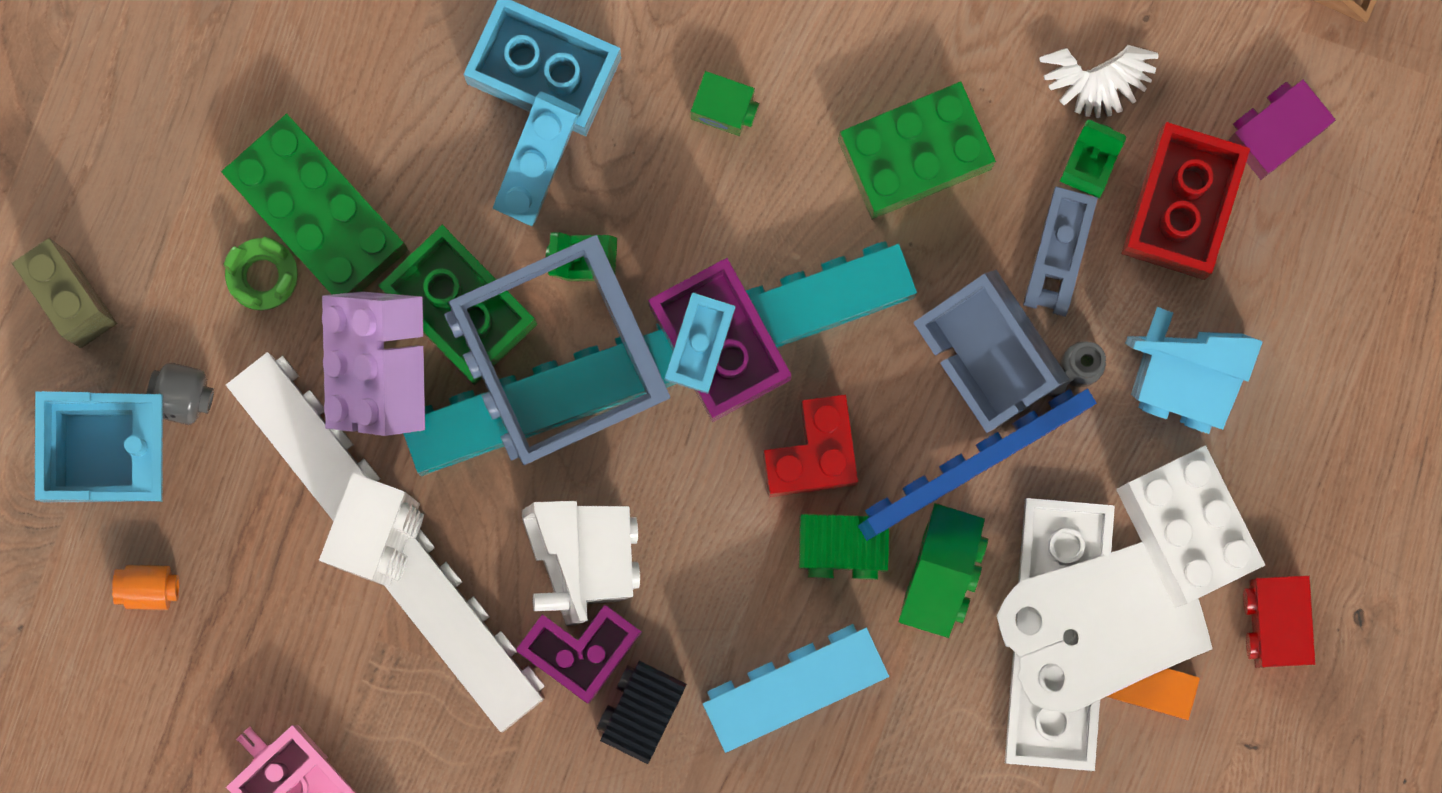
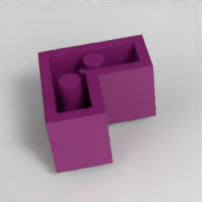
[516,605,642,704]

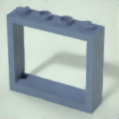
[444,234,671,465]

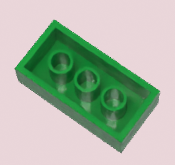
[221,113,408,295]

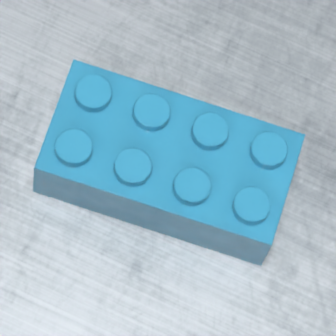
[702,624,889,753]

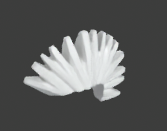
[1039,45,1158,118]

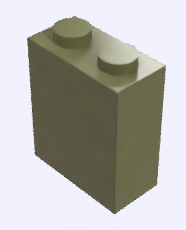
[12,238,117,348]

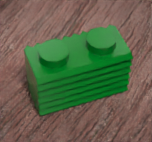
[798,514,889,580]

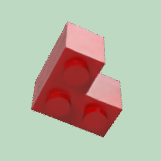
[763,394,858,498]

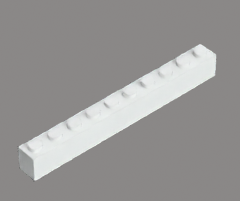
[226,352,545,732]

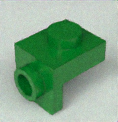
[1060,120,1127,199]
[546,232,618,281]

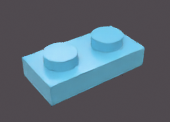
[665,293,735,394]

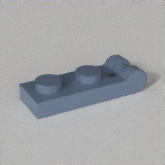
[1023,187,1098,317]

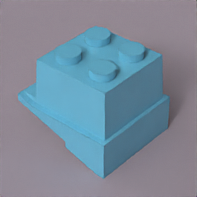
[1125,307,1263,434]
[35,391,163,503]

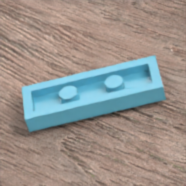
[493,91,581,226]

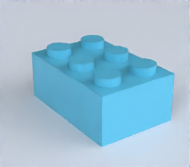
[463,0,622,136]

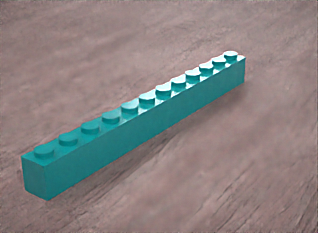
[403,241,917,476]

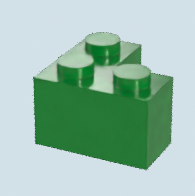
[898,503,989,638]

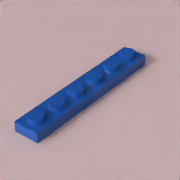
[858,388,1097,541]

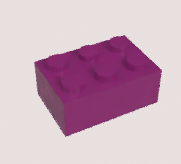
[648,258,792,423]

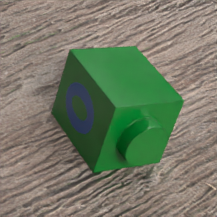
[690,71,760,137]

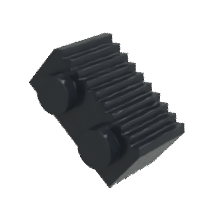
[596,660,687,764]

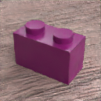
[1229,79,1336,180]

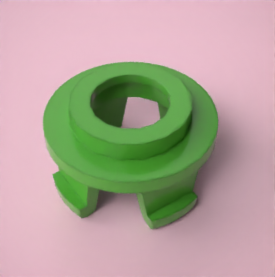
[224,237,298,311]

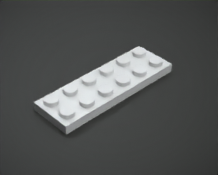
[1004,498,1115,771]

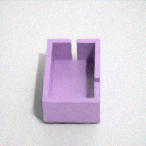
[322,292,425,436]

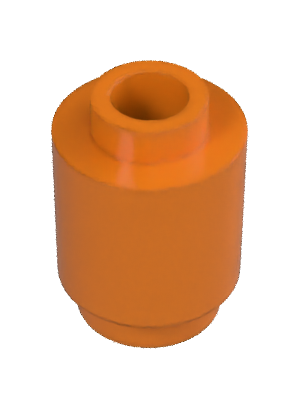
[112,565,180,610]

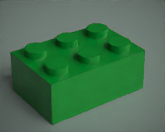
[838,81,996,220]
[378,224,537,385]

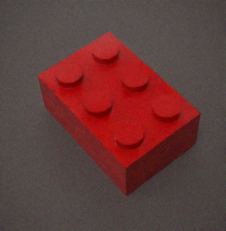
[1121,122,1251,280]

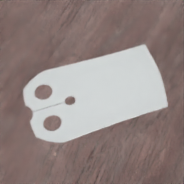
[997,542,1212,713]

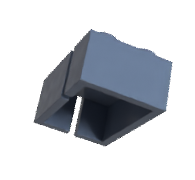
[913,270,1070,433]

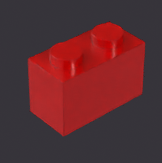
[1243,575,1316,668]

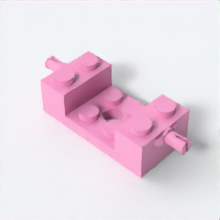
[226,725,357,793]

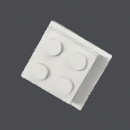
[522,501,640,626]

